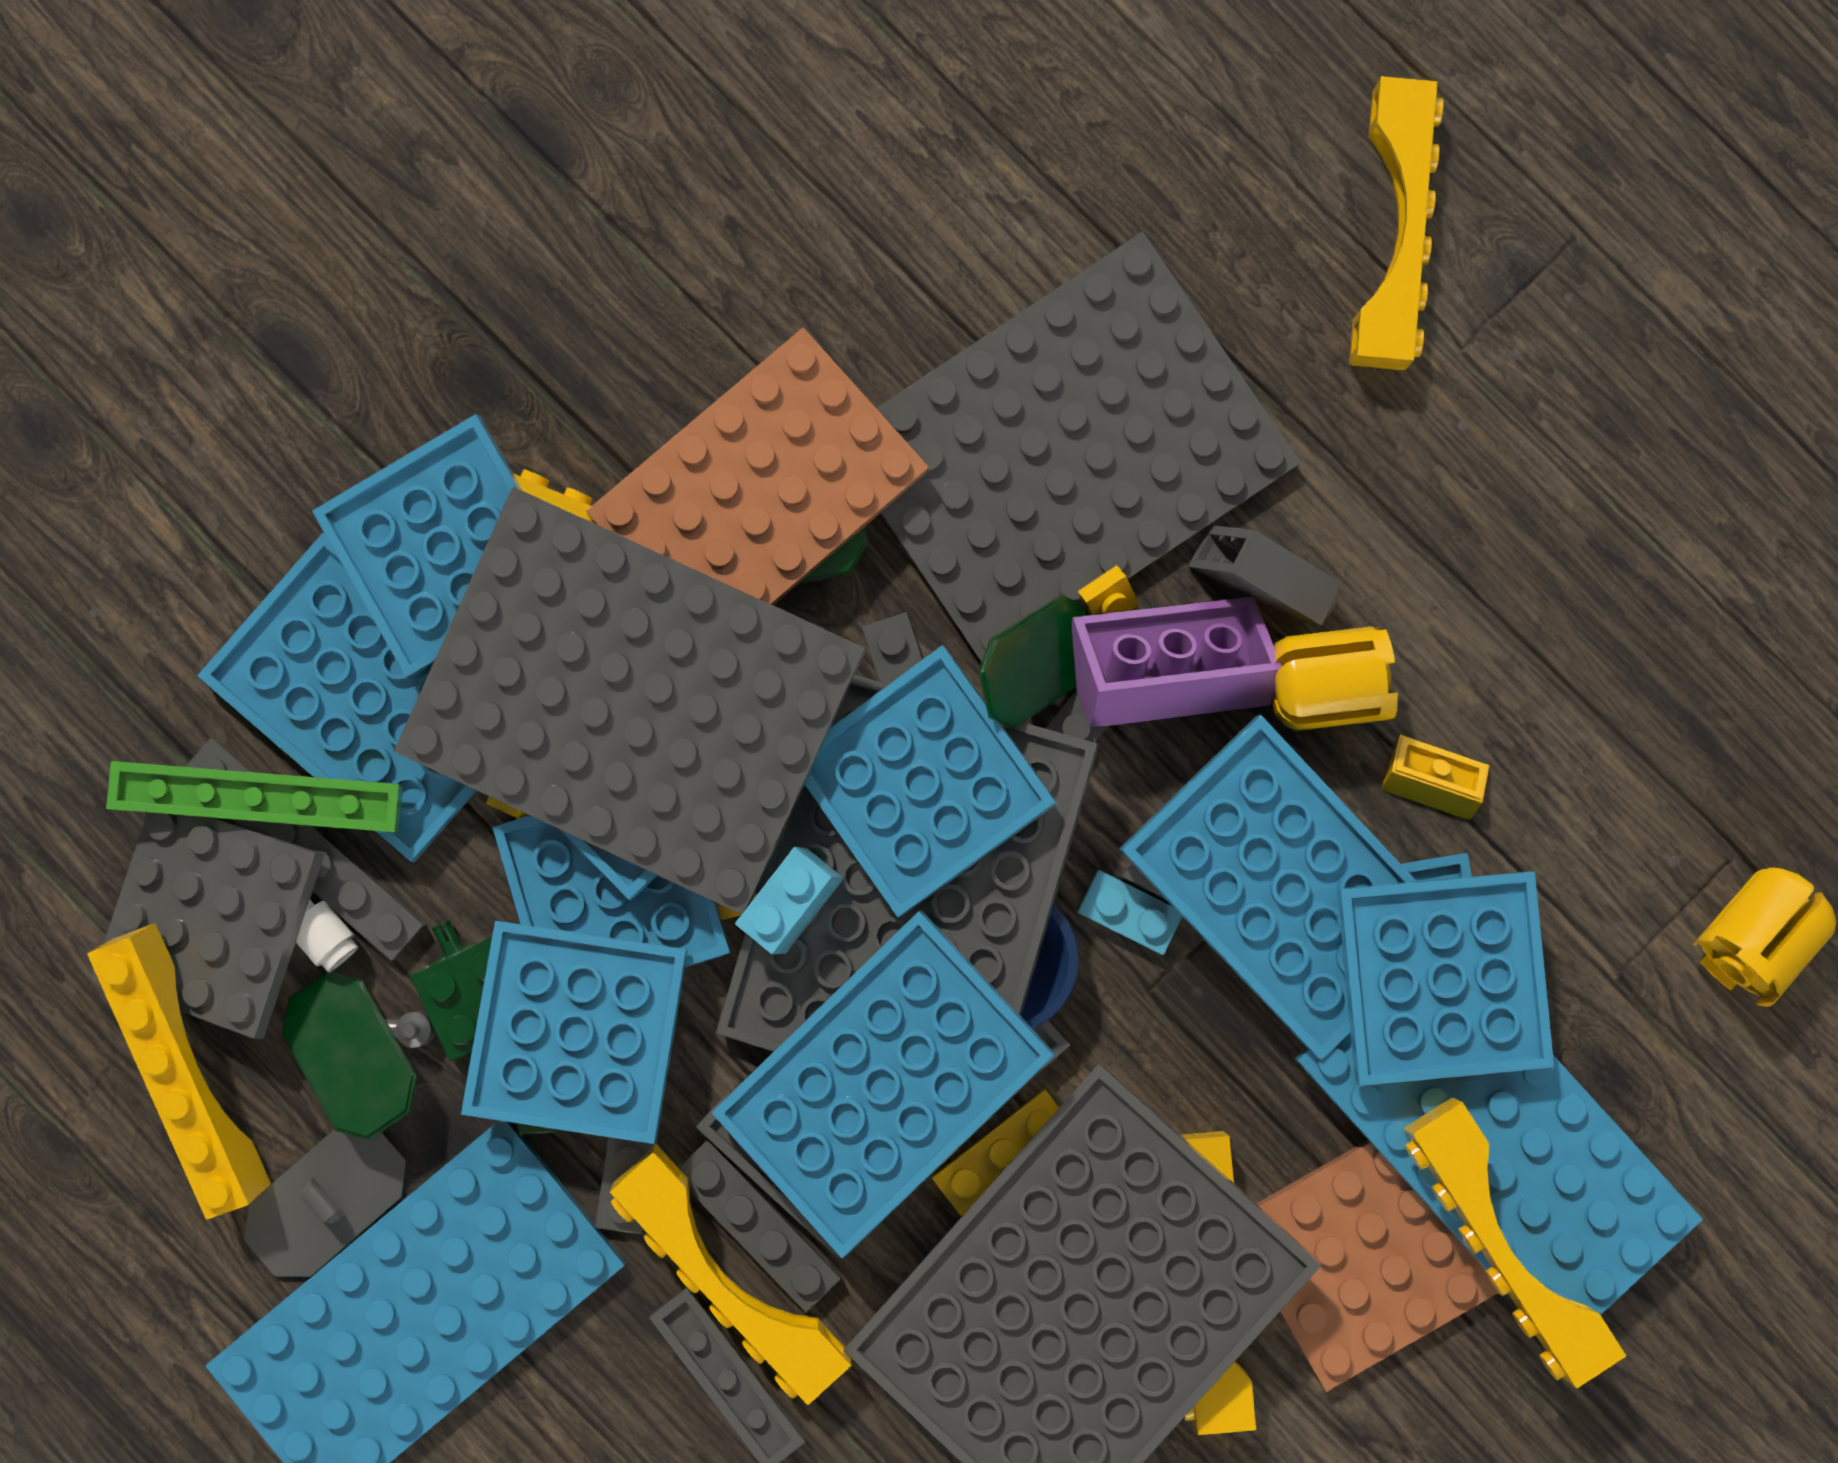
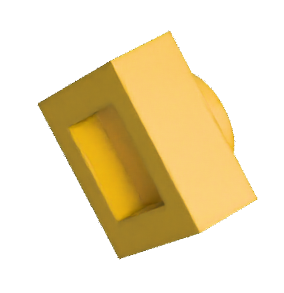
[1077,565,1139,616]

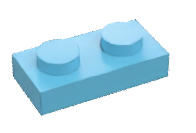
[1077,870,1182,955]

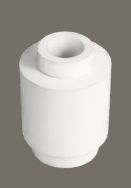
[296,900,358,972]

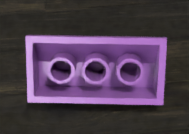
[1072,597,1282,728]

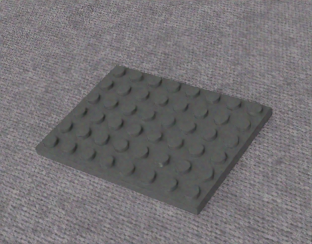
[876,232,1301,663]
[394,487,867,914]
[716,675,1099,1119]
[843,1063,1321,1463]

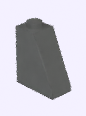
[1188,525,1342,626]

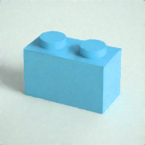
[735,847,844,954]

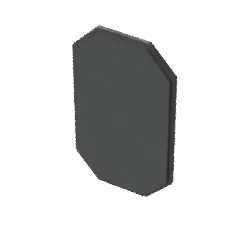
[244,1129,407,1277]

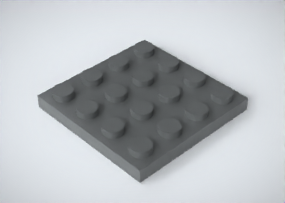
[92,812,325,1039]

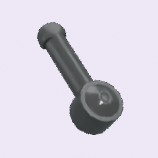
[385,1010,436,1048]

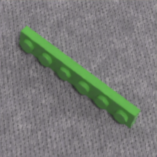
[106,761,403,833]

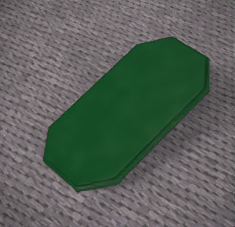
[978,595,1087,730]
[281,971,417,1140]

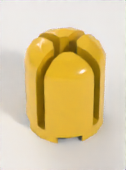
[1273,626,1398,731]
[1693,867,1837,1007]

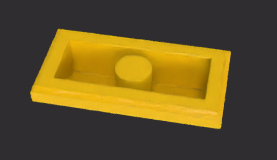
[1382,735,1489,819]

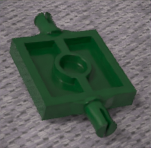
[410,920,492,1062]

